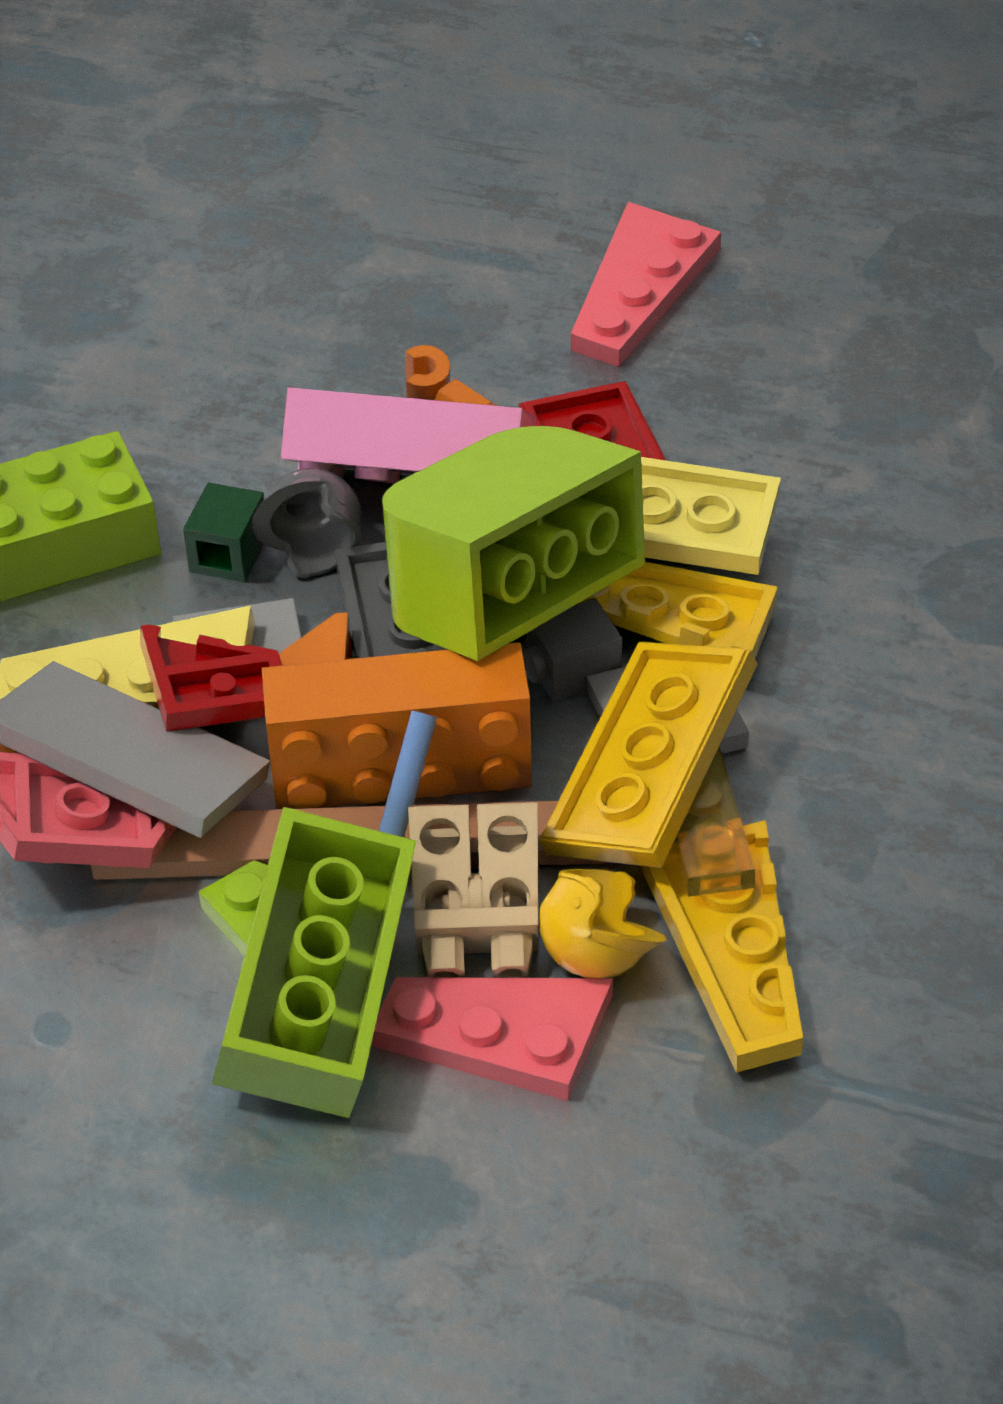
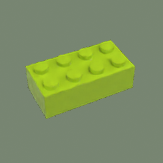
[0,430,162,602]
[211,807,416,1118]

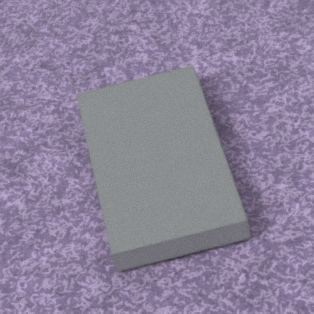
[0,661,270,838]

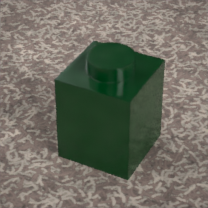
[183,482,264,583]

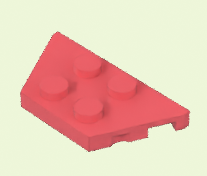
[0,752,177,868]

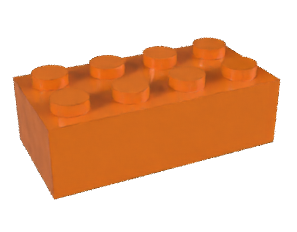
[262,643,532,809]

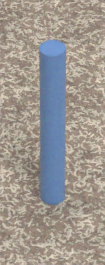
[379,710,437,837]

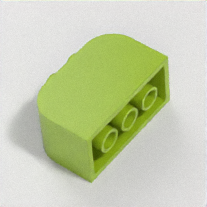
[382,426,645,661]

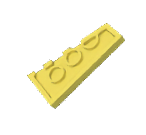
[0,606,255,709]

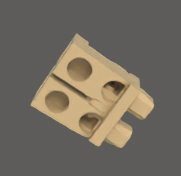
[408,802,539,978]

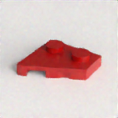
[140,624,283,732]

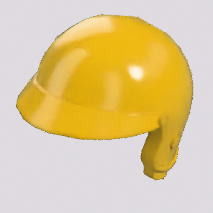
[539,869,667,978]

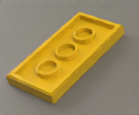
[539,642,758,868]

